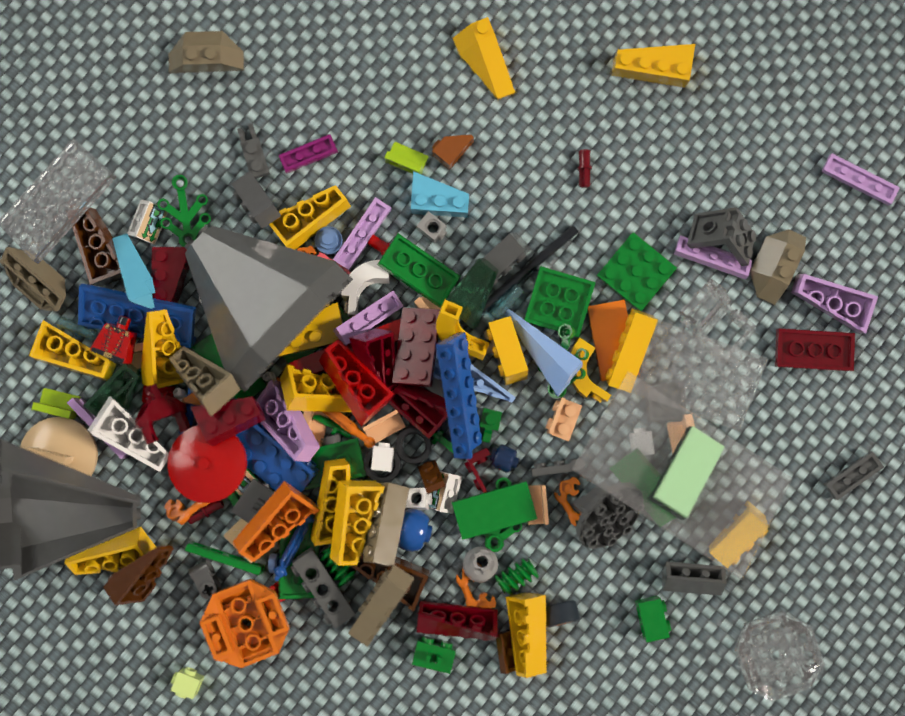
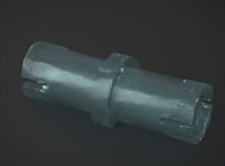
[490,284,524,320]
[57,316,98,341]

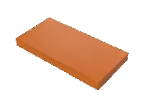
[587,300,639,381]

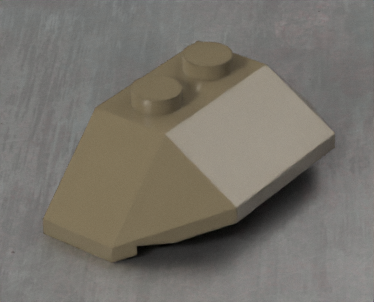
[169,31,244,73]
[750,229,806,305]
[0,247,66,312]

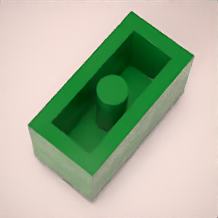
[635,596,671,643]

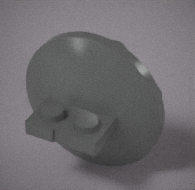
[573,481,644,549]

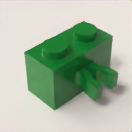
[412,636,456,674]

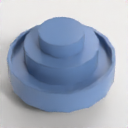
[314,226,343,255]

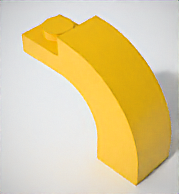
[436,300,489,360]
[570,338,611,403]

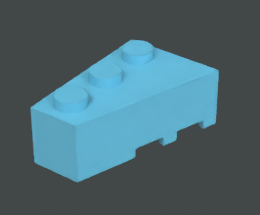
[411,171,469,218]

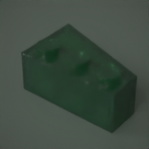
[83,364,142,417]

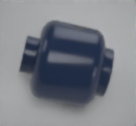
[490,444,520,473]

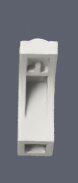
[341,260,390,318]

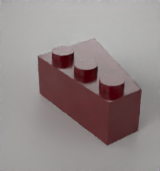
[151,247,190,303]
[349,328,397,390]
[388,385,448,439]
[191,397,266,446]

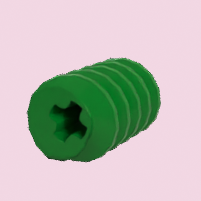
[318,546,356,588]
[494,556,539,595]

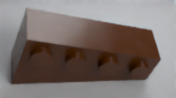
[350,544,430,612]

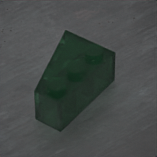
[446,258,499,329]

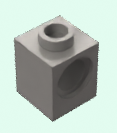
[417,211,447,243]

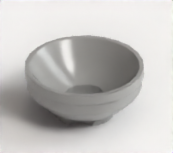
[463,547,498,583]

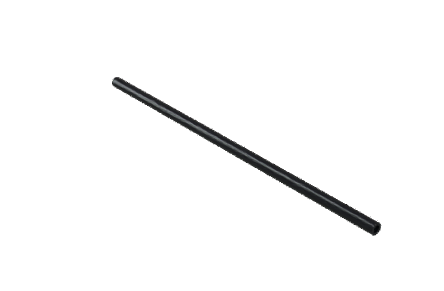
[348,225,579,423]

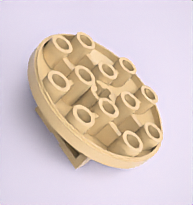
[20,417,98,476]

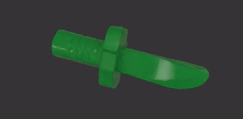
[313,415,351,438]
[432,430,453,453]

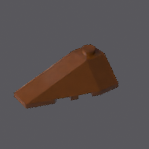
[103,545,174,605]

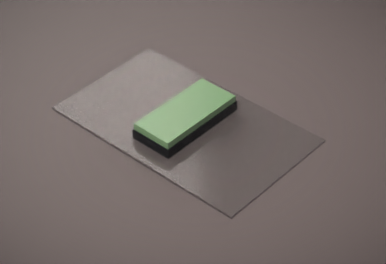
[572,372,792,580]

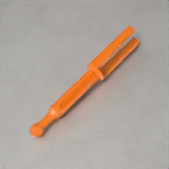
[276,367,375,448]

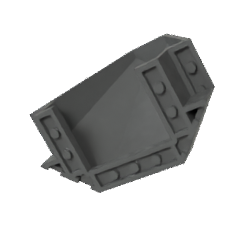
[184,226,353,391]
[0,439,141,581]

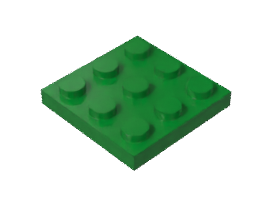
[596,232,677,311]
[524,266,596,337]

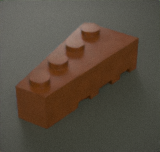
[68,205,123,287]

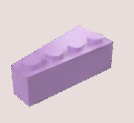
[791,274,878,334]
[256,380,320,462]

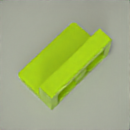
[384,142,428,174]
[31,388,81,419]

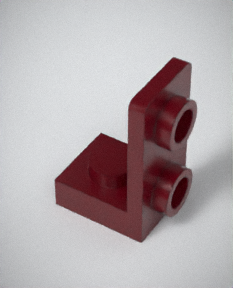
[464,447,490,493]

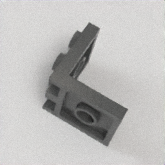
[687,207,756,266]

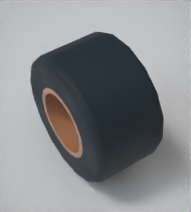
[546,600,580,627]

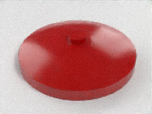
[168,425,247,503]

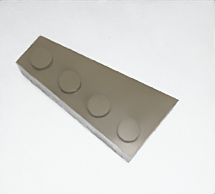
[169,346,240,416]
[364,482,409,567]
[348,565,414,647]

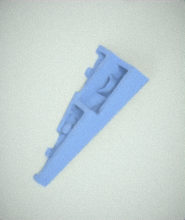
[505,309,583,397]
[433,339,516,403]

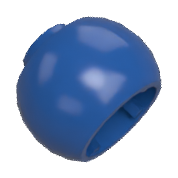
[398,508,432,552]

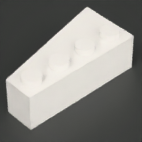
[88,396,169,472]

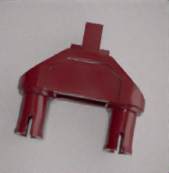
[135,384,191,445]

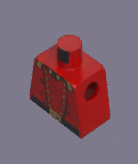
[90,315,137,364]

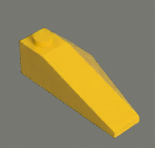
[141,309,184,388]

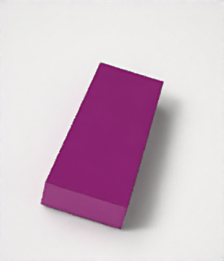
[278,134,338,174]

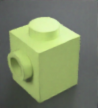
[171,667,205,699]

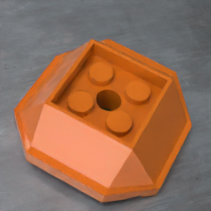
[200,579,290,668]

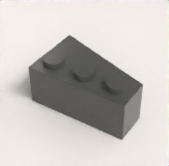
[468,233,532,289]

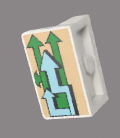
[127,200,168,245]
[429,471,462,514]

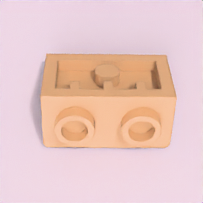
[545,397,582,442]

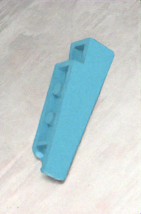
[112,234,155,309]

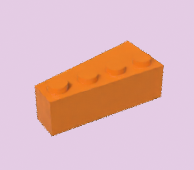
[233,481,320,562]

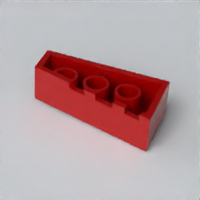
[319,339,394,427]

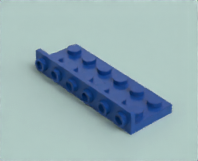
[78,283,197,348]
[436,332,482,459]
[230,398,320,493]

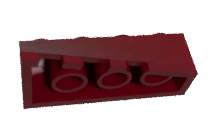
[417,601,498,641]

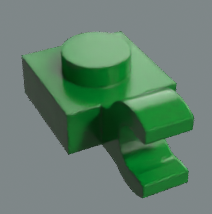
[480,408,502,443]

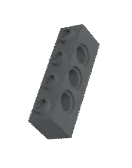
[291,547,355,628]

